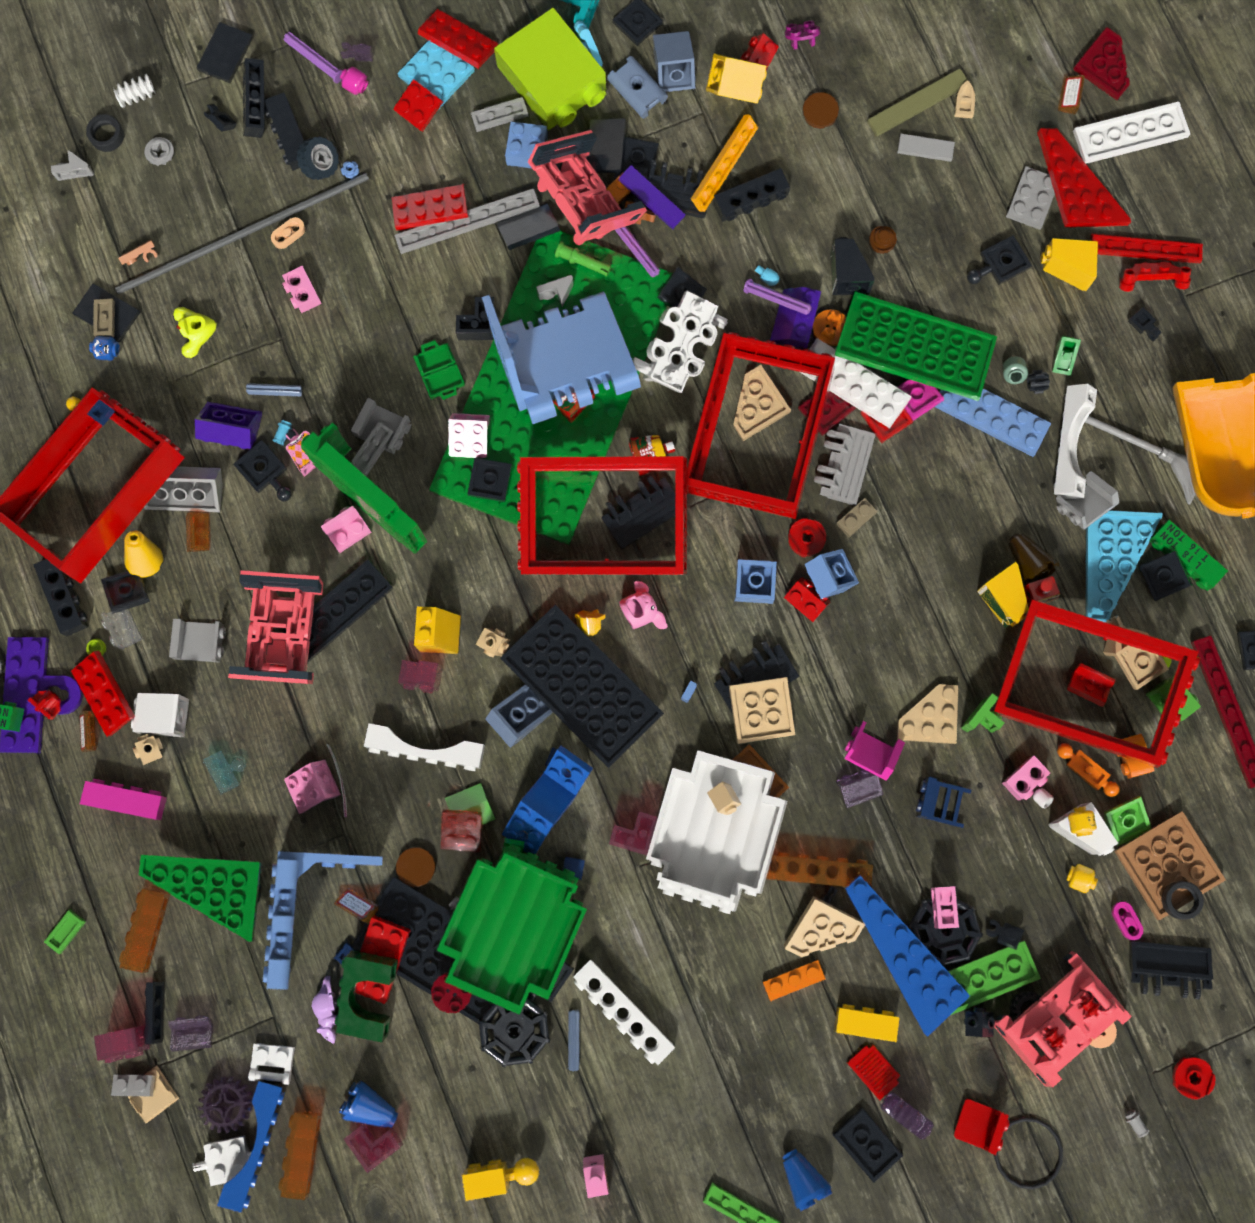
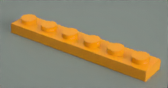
[691,115,758,212]

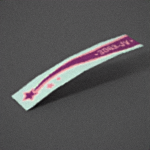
[326,744,347,817]

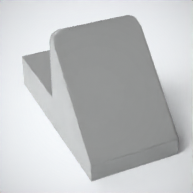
[51,150,94,181]
[536,275,574,307]

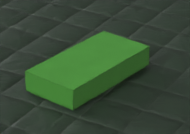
[44,910,86,954]

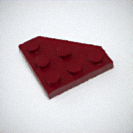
[1073,27,1130,101]

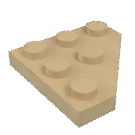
[733,365,791,441]
[897,684,958,744]
[783,896,865,957]

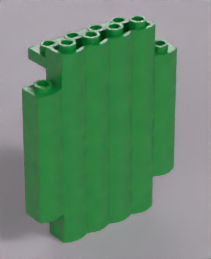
[301,423,427,554]
[436,844,587,1015]

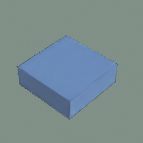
[681,681,697,703]

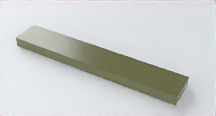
[867,69,968,137]

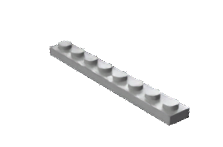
[394,188,540,254]

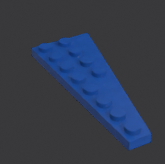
[845,875,970,1037]

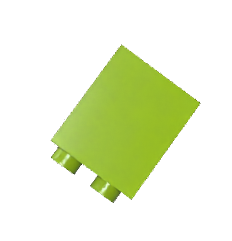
[494,8,606,131]

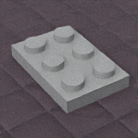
[1006,166,1055,230]

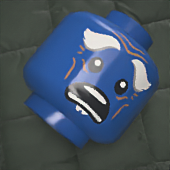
[89,336,120,361]

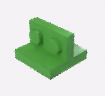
[961,693,1005,733]

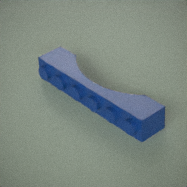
[217,1081,285,1212]

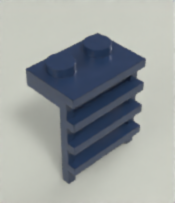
[916,777,971,828]

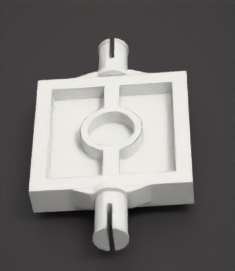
[193,1135,263,1186]

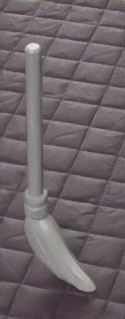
[1085,416,1195,504]

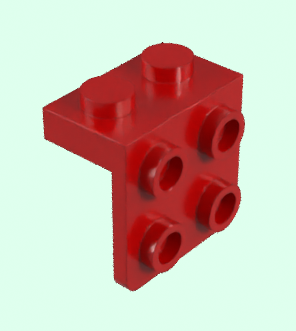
[953,1099,1010,1155]

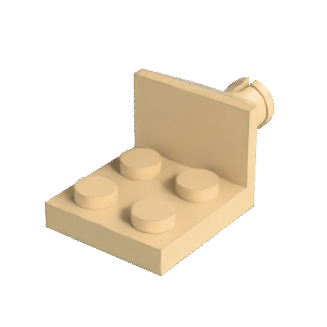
[1103,615,1169,690]

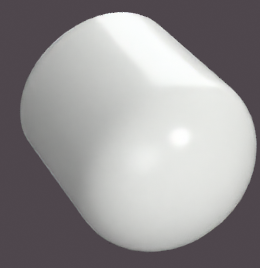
[1033,788,1054,808]

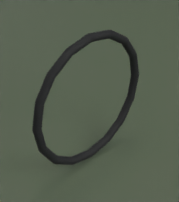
[994,1117,1063,1189]

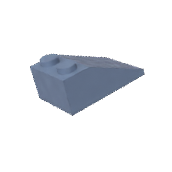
[485,684,553,748]

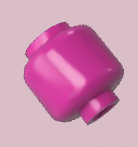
[340,67,368,95]

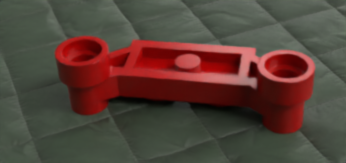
[1119,262,1192,292]

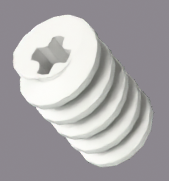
[113,74,156,108]

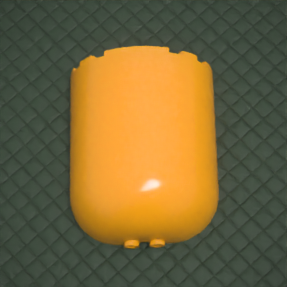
[1172,373,1255,519]

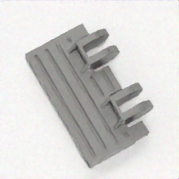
[814,424,876,506]

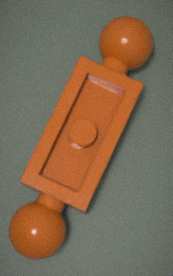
[1057,743,1119,797]

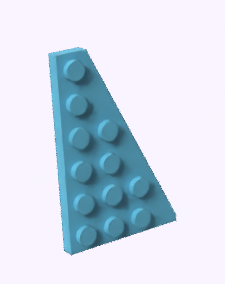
[1086,511,1162,622]

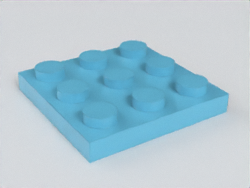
[398,41,475,109]

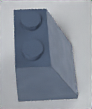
[653,31,695,92]

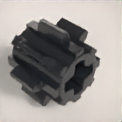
[1027,370,1050,394]

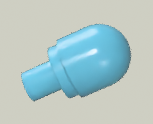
[755,265,779,286]

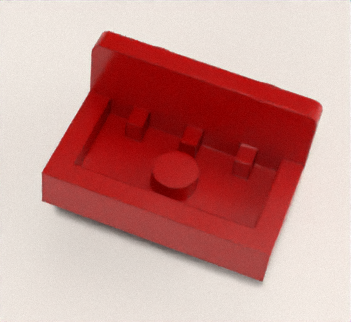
[740,33,779,70]
[784,577,831,622]
[1067,663,1115,707]

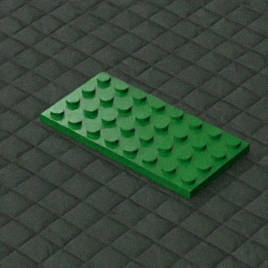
[834,292,997,401]

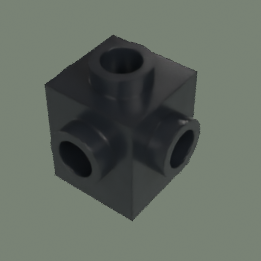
[964,1007,995,1038]

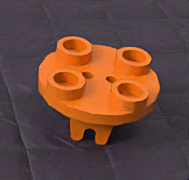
[812,309,846,346]

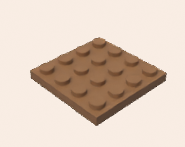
[1114,811,1226,920]

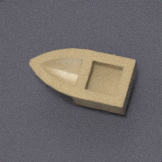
[954,81,975,119]

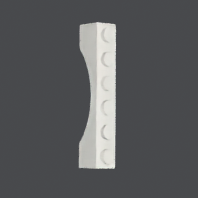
[1054,384,1097,499]
[364,724,485,771]

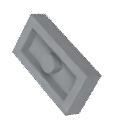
[111,1075,155,1097]

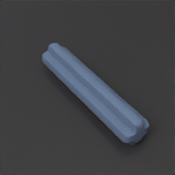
[246,383,302,396]
[568,1010,579,1071]

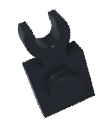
[986,920,1024,950]

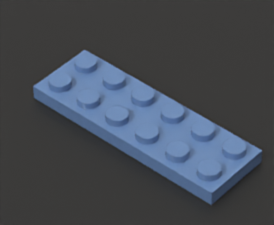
[935,389,1051,457]

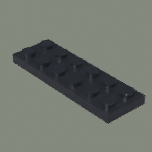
[283,560,394,662]

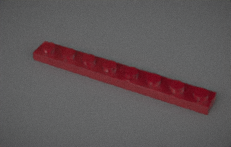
[1191,636,1255,789]

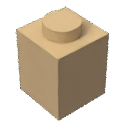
[707,782,741,815]

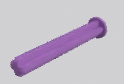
[284,32,343,83]
[615,226,660,277]
[744,279,812,315]

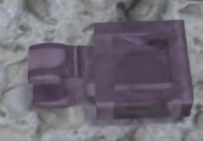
[340,42,373,62]

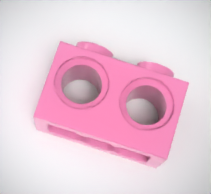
[282,266,322,313]
[1002,756,1050,800]
[931,887,959,929]

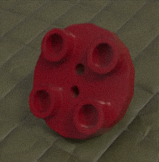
[431,973,471,1013]

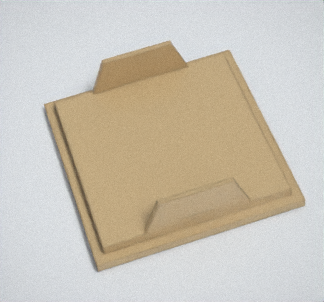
[128,1066,180,1123]

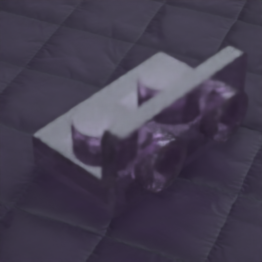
[836,769,884,808]

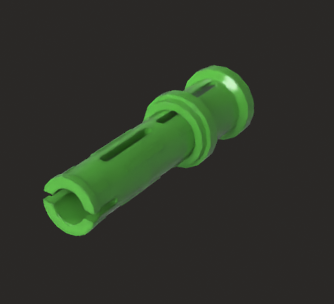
[555,241,612,276]

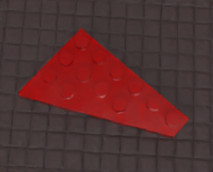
[1037,128,1131,228]

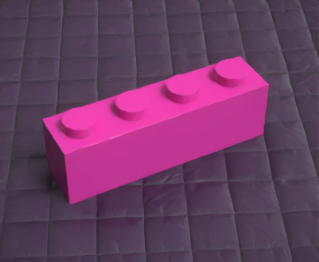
[80,779,167,820]

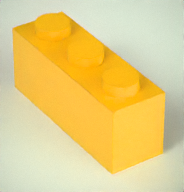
[834,1004,899,1042]

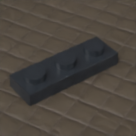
[144,981,164,1044]

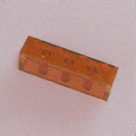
[119,889,170,973]
[279,1110,322,1200]

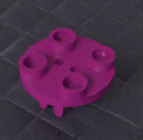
[785,21,820,50]

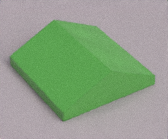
[445,783,495,835]
[1104,796,1152,846]

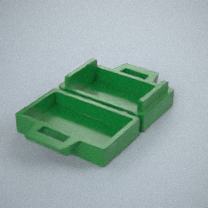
[413,340,465,400]

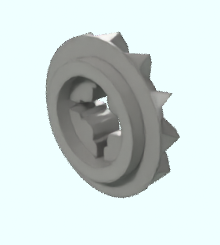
[145,137,174,166]

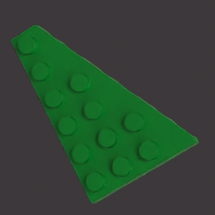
[139,855,262,942]

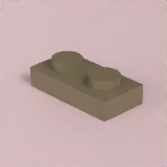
[93,299,115,337]
[836,498,878,538]

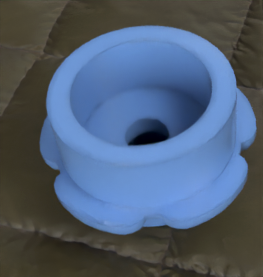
[341,161,359,179]

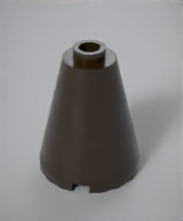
[1008,533,1059,585]

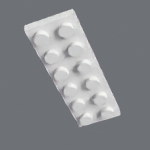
[1073,102,1190,164]
[800,338,911,428]

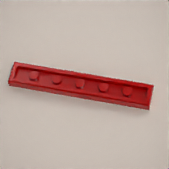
[1090,234,1203,263]

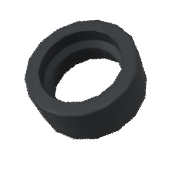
[86,114,124,152]
[1161,881,1204,920]

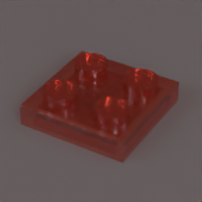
[441,809,482,852]

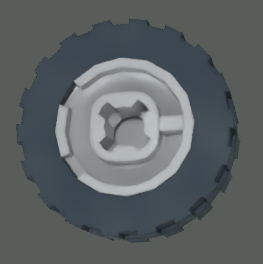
[297,137,339,180]

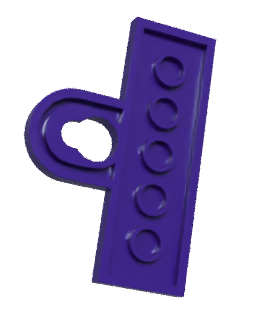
[0,637,83,753]

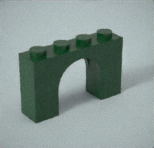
[335,950,398,1043]

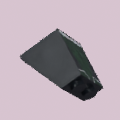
[830,237,875,296]

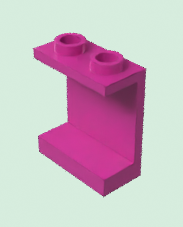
[844,721,905,781]

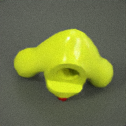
[173,307,217,358]

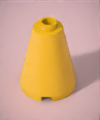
[124,530,164,578]

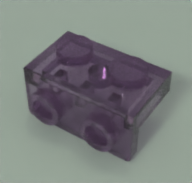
[168,1016,213,1052]

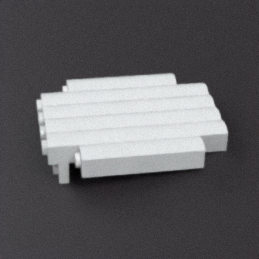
[646,751,788,914]

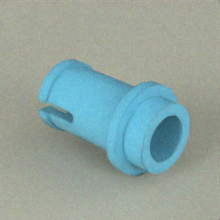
[272,420,292,445]

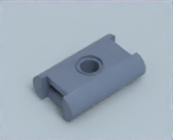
[607,56,668,119]

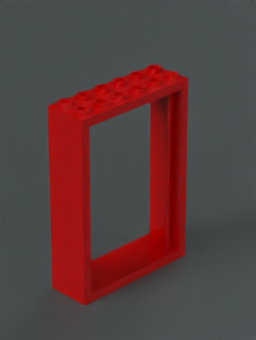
[687,332,835,519]
[0,388,185,583]
[517,456,687,575]
[994,600,1201,768]

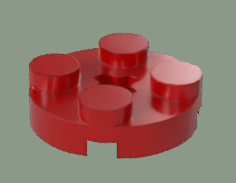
[788,518,826,557]
[1172,1057,1216,1099]

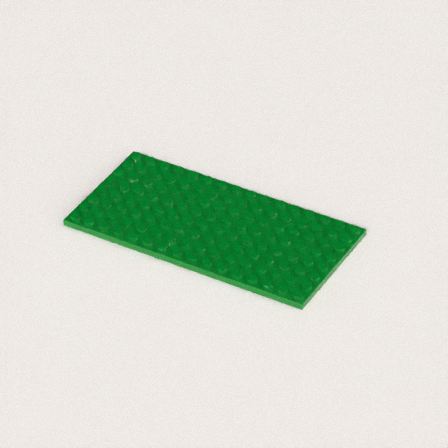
[429,231,673,545]

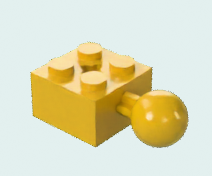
[462,1158,539,1201]

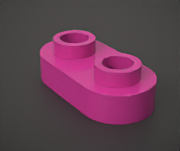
[1111,902,1143,940]

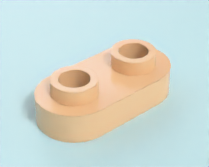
[271,218,305,249]

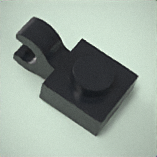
[204,104,237,132]
[1128,307,1162,342]

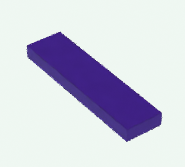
[618,165,685,230]

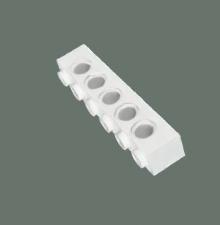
[574,959,675,1065]

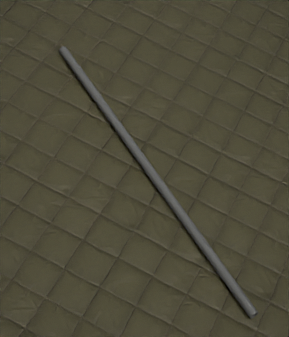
[115,173,369,295]

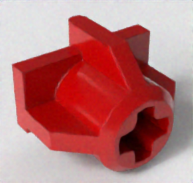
[28,690,61,720]

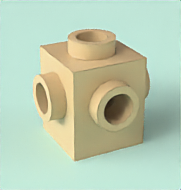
[476,627,510,658]
[132,734,163,765]

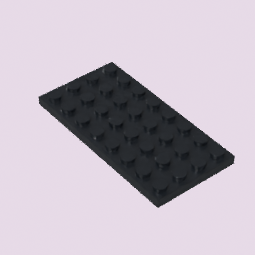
[500,604,664,769]
[351,877,499,1029]

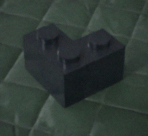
[456,297,496,340]

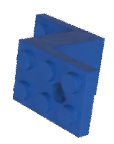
[502,746,593,854]

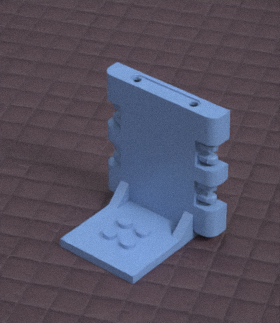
[482,291,641,424]
[263,851,383,989]

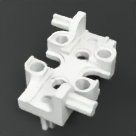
[633,291,728,393]

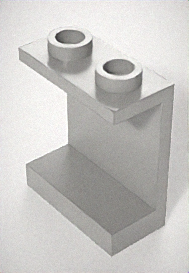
[351,398,411,454]
[1056,471,1119,529]
[169,619,226,662]

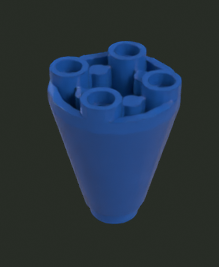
[339,1080,398,1128]
[782,1149,832,1211]

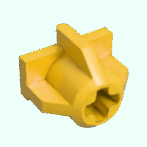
[575,609,605,637]

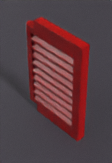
[847,1045,900,1101]

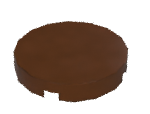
[802,92,839,129]
[396,848,436,887]

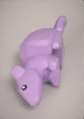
[312,976,338,1044]

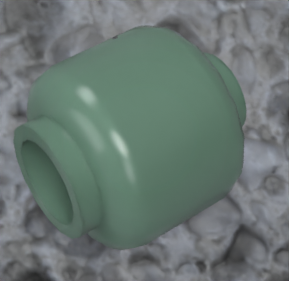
[1002,356,1028,385]

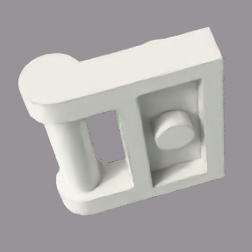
[248,1043,295,1085]

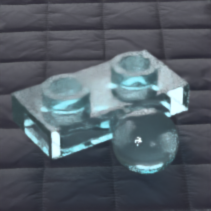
[203,751,247,795]

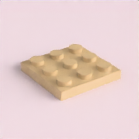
[729,677,795,744]

